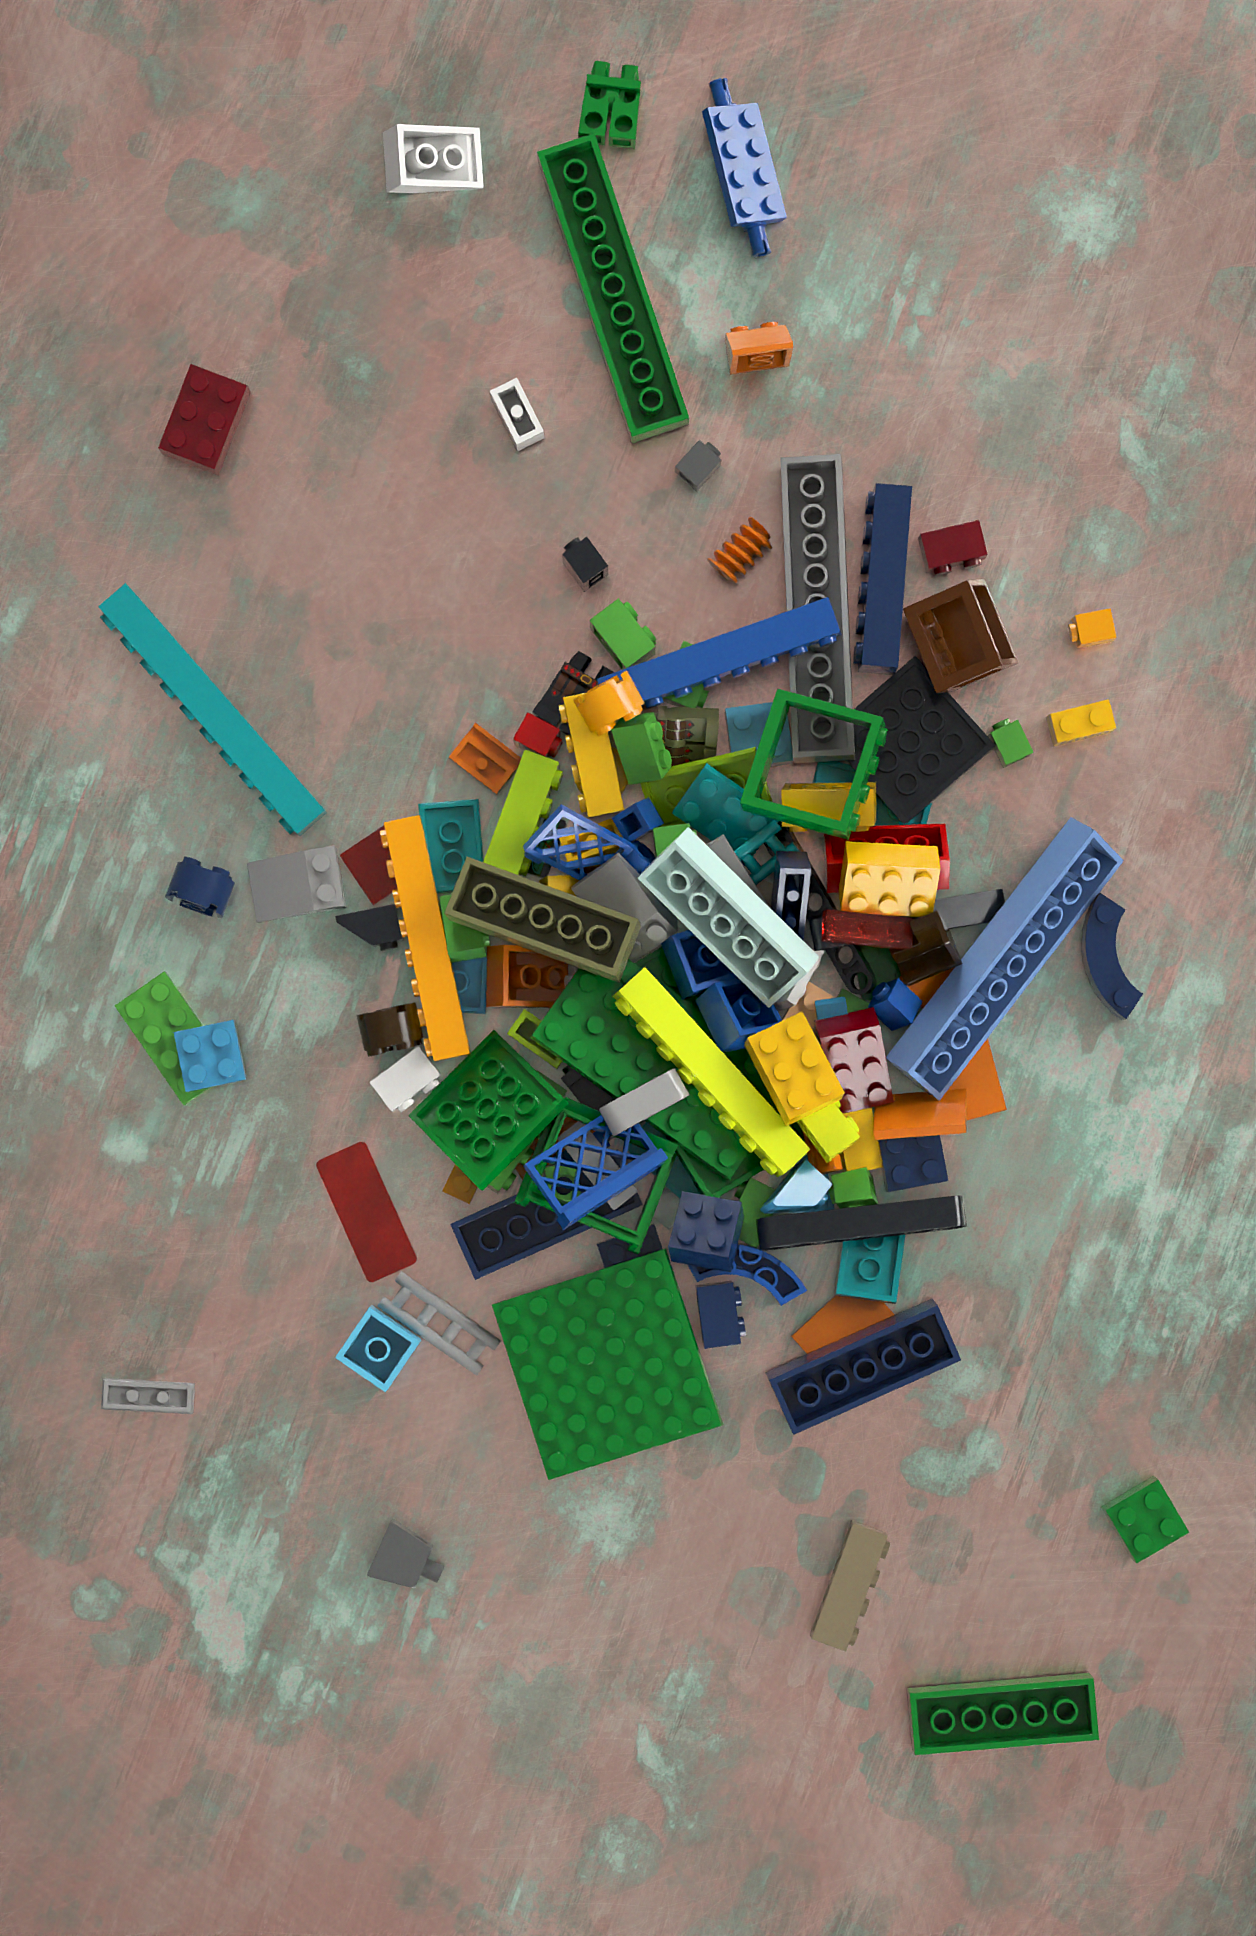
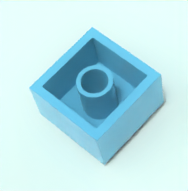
[724,702,794,767]
[335,1305,422,1392]

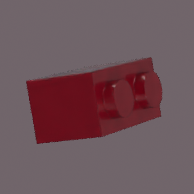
[918,520,988,576]

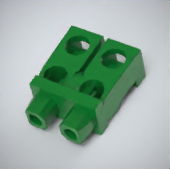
[578,61,641,149]

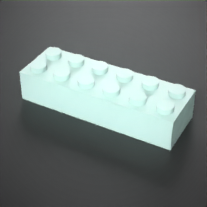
[638,827,819,1008]

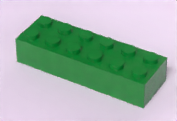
[907,1673,1099,1755]

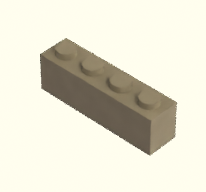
[810,1520,891,1652]

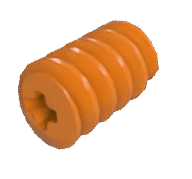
[707,517,772,583]

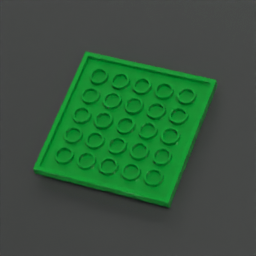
[492,1248,723,1480]

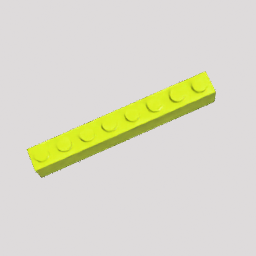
[613,967,810,1177]

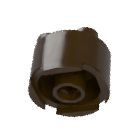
[356,1002,424,1057]

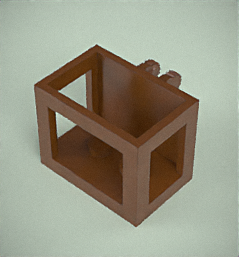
[903,579,1018,693]

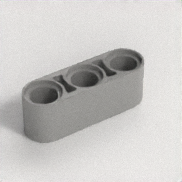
[599,1068,689,1136]

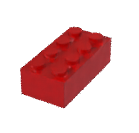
[824,824,950,893]

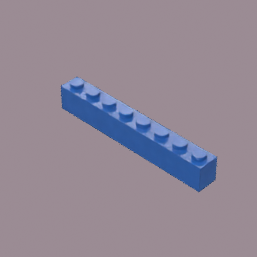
[597,597,842,718]

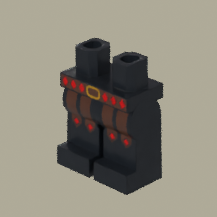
[532,651,615,735]

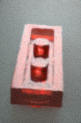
[822,909,913,950]

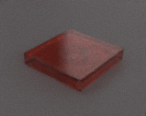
[340,825,397,906]

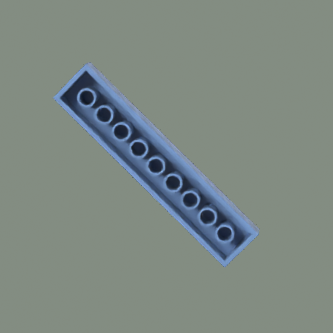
[886,817,1124,1101]

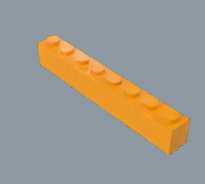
[380,815,471,1062]

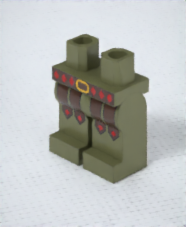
[641,705,719,766]

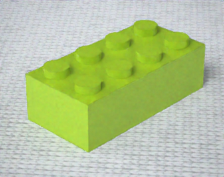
[483,749,563,876]

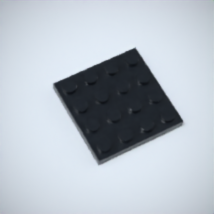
[846,656,996,825]

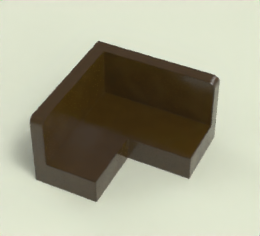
[888,910,963,986]

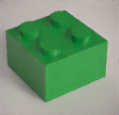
[1101,1476,1190,1563]

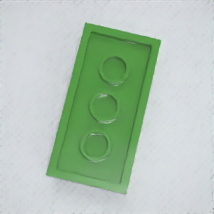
[115,971,211,1105]

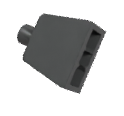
[367,1519,444,1588]

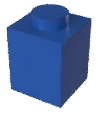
[612,797,664,842]
[868,978,923,1031]

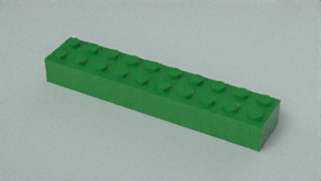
[537,133,689,443]

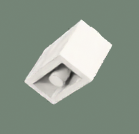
[490,378,545,451]
[370,1046,442,1113]

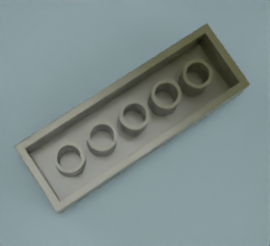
[444,857,641,983]

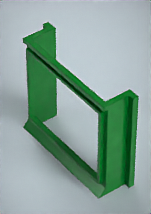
[514,1097,678,1255]

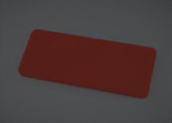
[316,1142,417,1282]

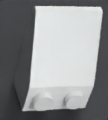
[383,124,483,193]

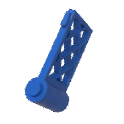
[523,804,655,881]

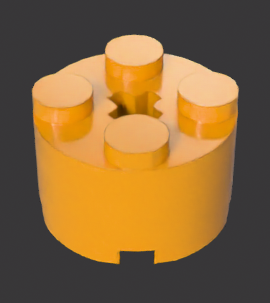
[573,670,645,736]

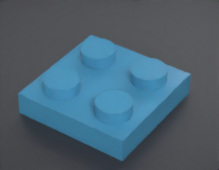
[173,1020,247,1092]

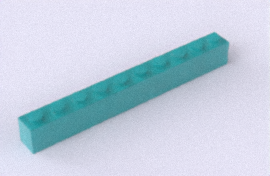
[98,583,327,836]

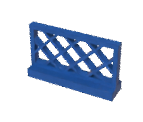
[523,1115,668,1230]

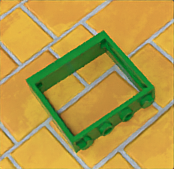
[740,688,888,840]

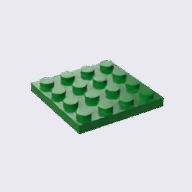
[408,1030,569,1191]

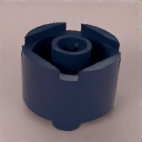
[165,856,235,918]

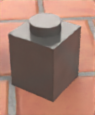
[675,440,722,492]

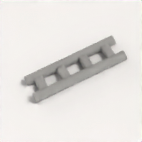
[377,1271,501,1376]

